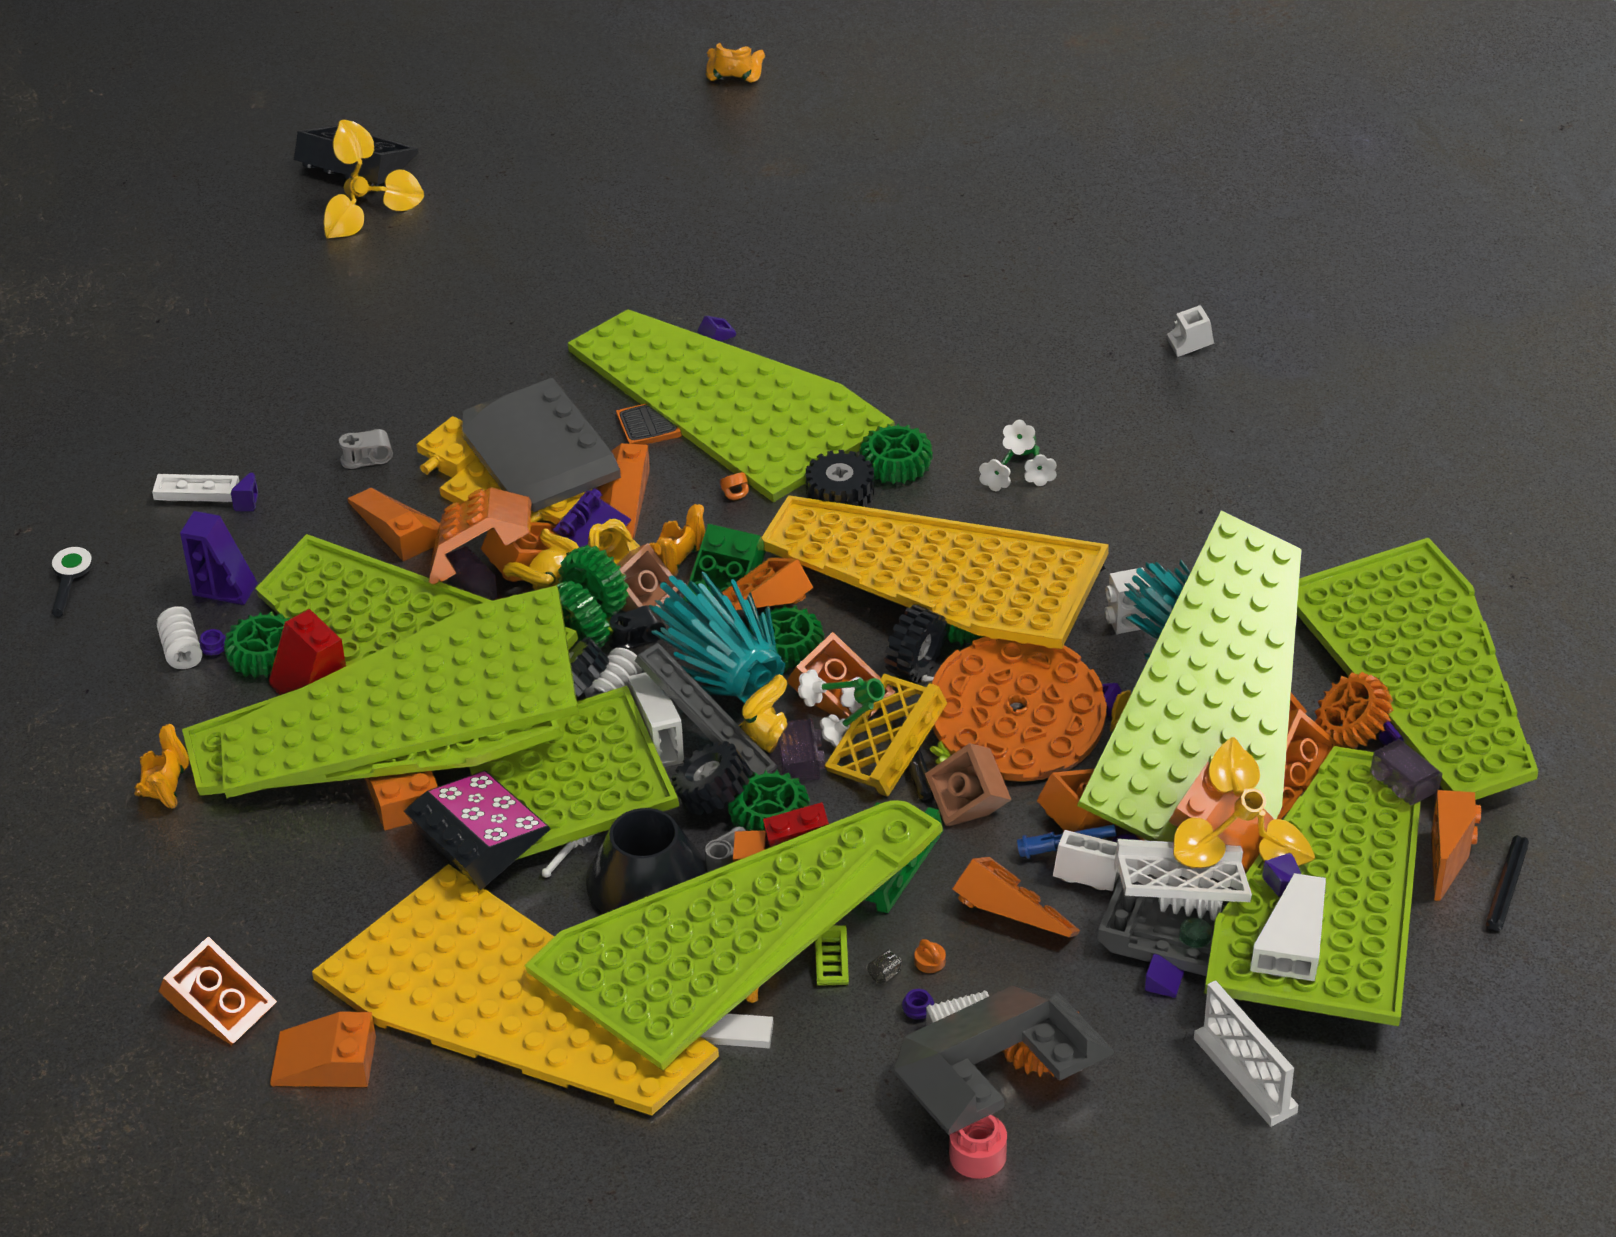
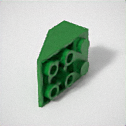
[683,524,766,612]

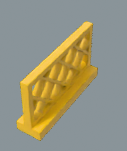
[824,674,947,797]

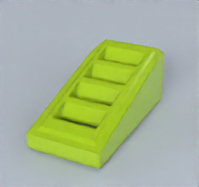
[815,925,849,985]

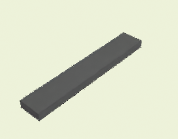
[635,642,778,778]

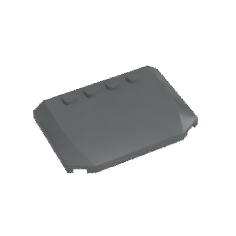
[462,377,621,512]
[1097,874,1236,976]

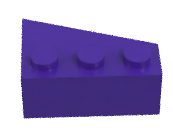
[180,511,258,605]

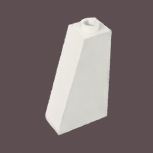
[628,673,684,767]
[1250,873,1326,981]

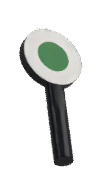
[52,547,92,617]

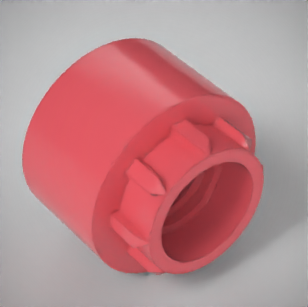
[949,1115,1007,1179]

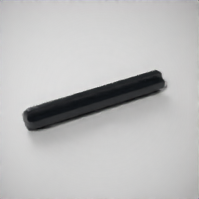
[892,716,934,801]
[1486,835,1529,931]

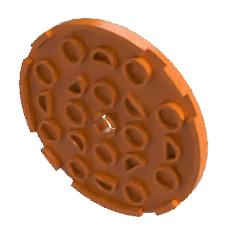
[932,637,1107,781]

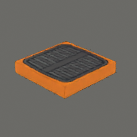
[616,404,682,445]

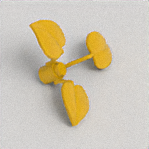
[323,120,424,238]
[1173,737,1315,868]

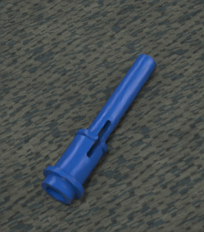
[1017,824,1117,859]

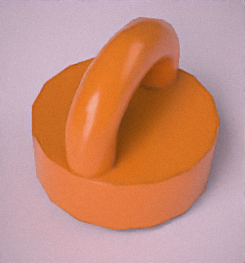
[719,472,749,500]
[914,939,946,973]

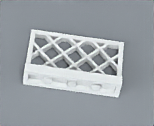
[1114,839,1252,902]
[1194,980,1298,1127]

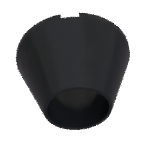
[586,808,708,915]

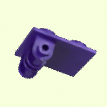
[553,488,631,547]

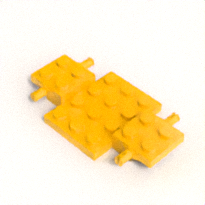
[417,416,594,525]

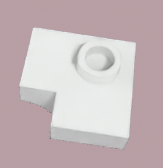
[1167,305,1214,357]

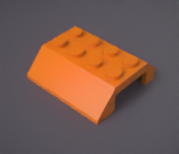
[429,487,531,584]

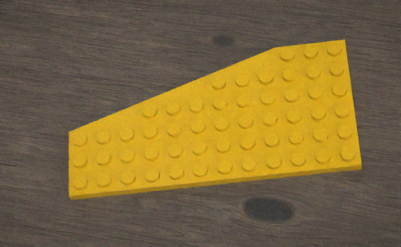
[762,495,1109,649]
[312,864,719,1116]

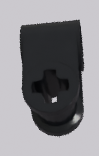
[609,605,666,650]

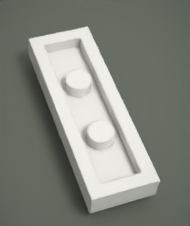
[152,474,239,502]

